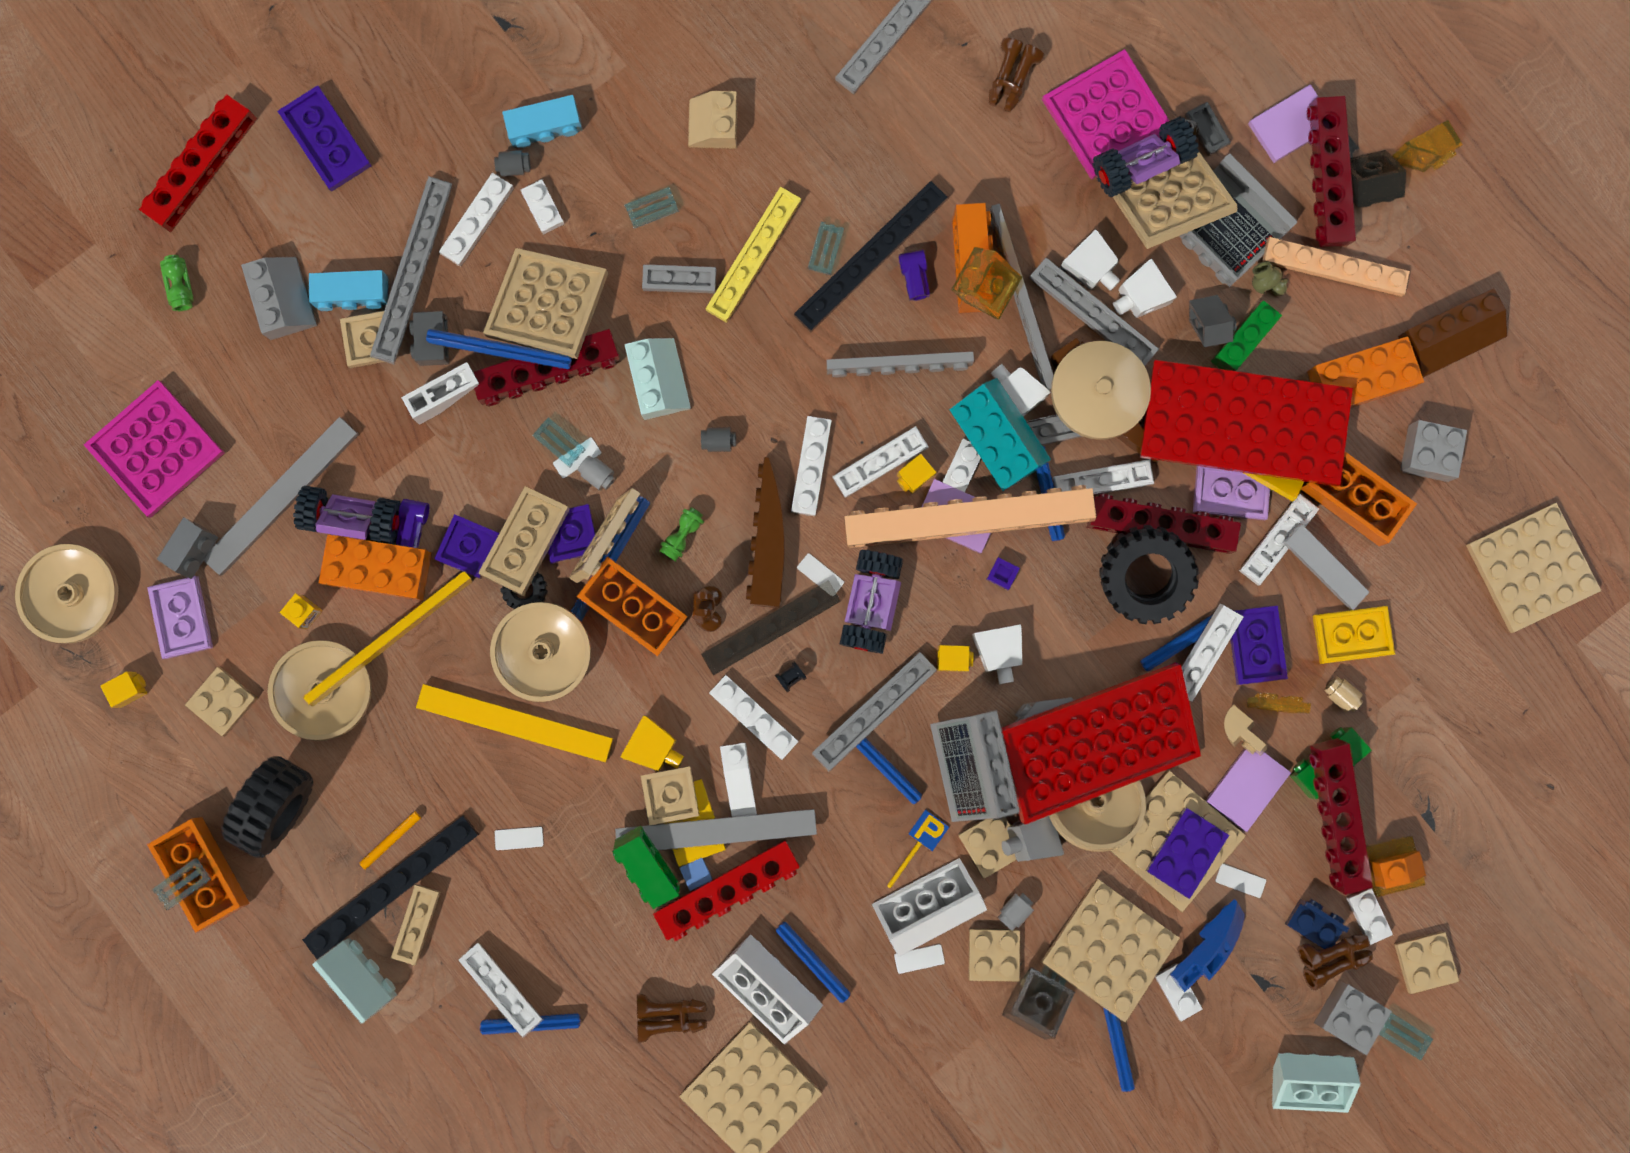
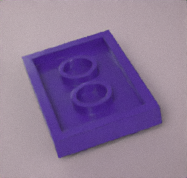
[1230,606,1288,685]
[1145,807,1229,899]

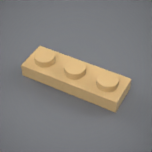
[391,884,441,966]

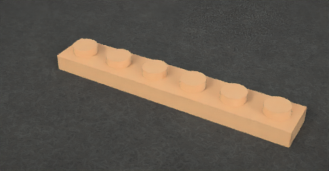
[1262,237,1410,297]

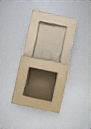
[1224,705,1267,756]

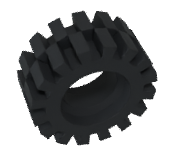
[500,571,548,609]

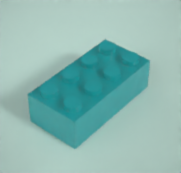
[949,378,1051,491]

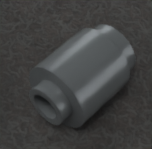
[494,150,531,176]
[701,427,736,452]

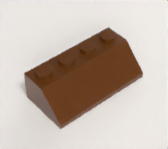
[1398,288,1507,378]

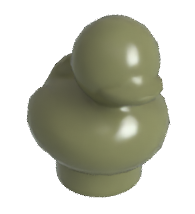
[1252,261,1288,296]

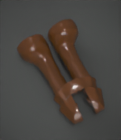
[989,38,1045,112]
[693,586,723,632]
[1297,935,1373,991]
[637,994,707,1043]

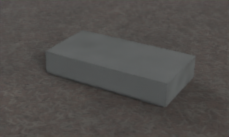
[1185,102,1231,156]

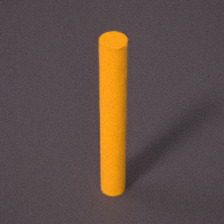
[359,811,421,870]

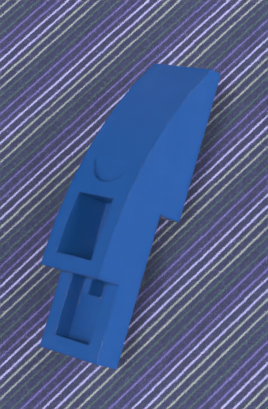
[1170,899,1245,992]

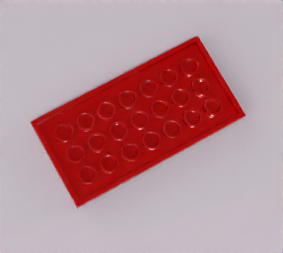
[1140,360,1353,486]
[1001,663,1201,825]

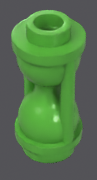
[160,255,194,311]
[660,507,704,562]

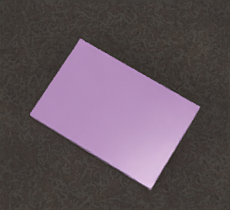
[1248,85,1330,163]
[1193,466,1270,520]
[922,479,990,554]
[147,576,213,659]
[1205,748,1291,832]

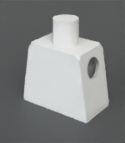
[1060,229,1121,291]
[1113,259,1177,318]
[991,364,1050,417]
[972,624,1022,684]

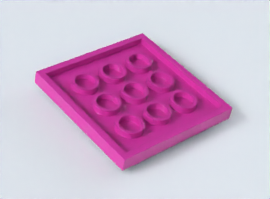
[1042,49,1169,180]
[84,380,225,518]

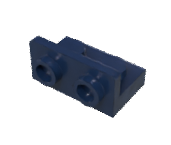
[1285,899,1350,949]

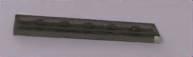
[701,580,841,676]

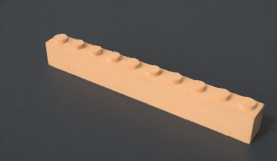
[845,485,1096,548]

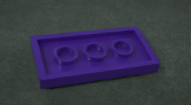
[277,85,372,192]

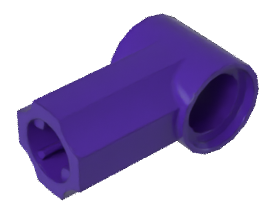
[899,250,930,301]
[396,499,430,548]

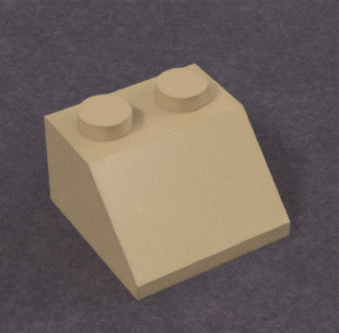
[688,91,738,148]

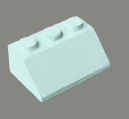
[624,338,691,420]
[312,938,397,1024]
[1272,1053,1361,1113]

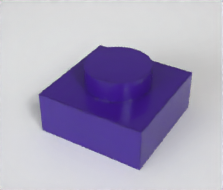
[986,557,1020,590]

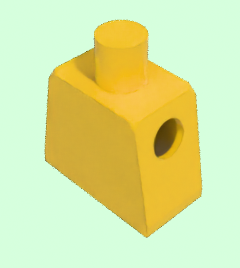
[620,715,684,771]

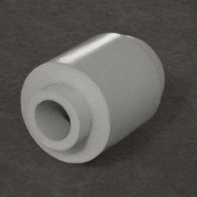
[578,455,615,491]
[998,893,1034,931]

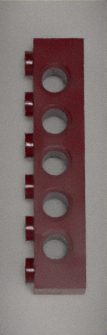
[1306,96,1356,248]
[473,329,621,407]
[1086,494,1241,554]
[1309,738,1373,895]

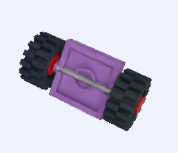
[1093,116,1199,197]
[293,485,401,544]
[840,550,903,654]

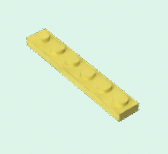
[706,187,801,323]

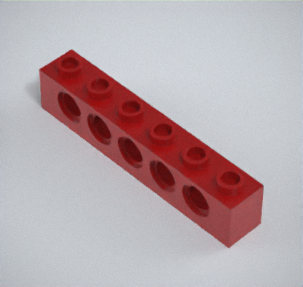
[138,94,257,233]
[653,839,800,941]

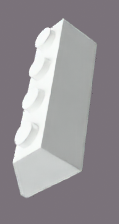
[872,858,987,957]
[712,934,823,1044]

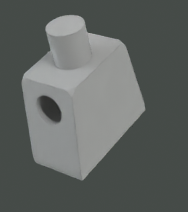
[1002,816,1064,862]

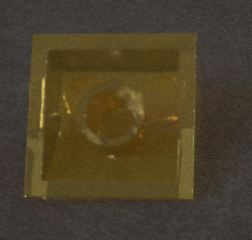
[1390,120,1463,172]
[951,247,1022,320]

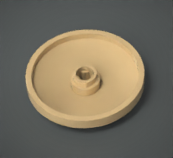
[1051,341,1151,440]
[15,544,119,644]
[490,602,591,702]
[268,641,372,741]
[1049,781,1146,852]

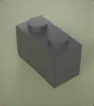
[1189,295,1237,347]
[410,311,449,366]
[157,517,218,579]

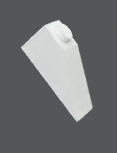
[401,362,479,425]
[720,743,757,817]

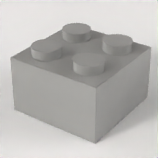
[1400,420,1467,482]
[1314,980,1392,1055]

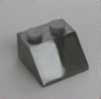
[1350,150,1407,208]
[1002,968,1075,1040]

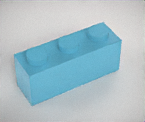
[502,95,583,148]
[309,270,389,311]

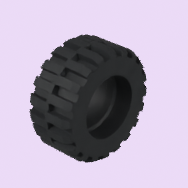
[1099,525,1199,624]
[221,756,314,858]

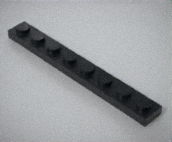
[794,181,948,333]
[302,815,479,959]

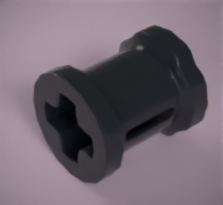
[775,661,807,693]

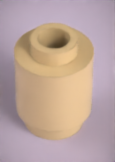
[1324,676,1363,712]

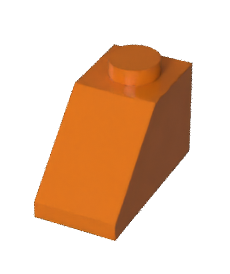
[1370,851,1426,889]

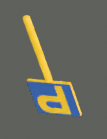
[887,810,949,888]

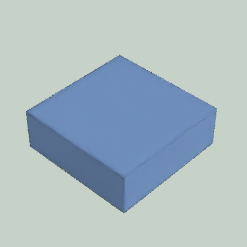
[679,858,713,891]

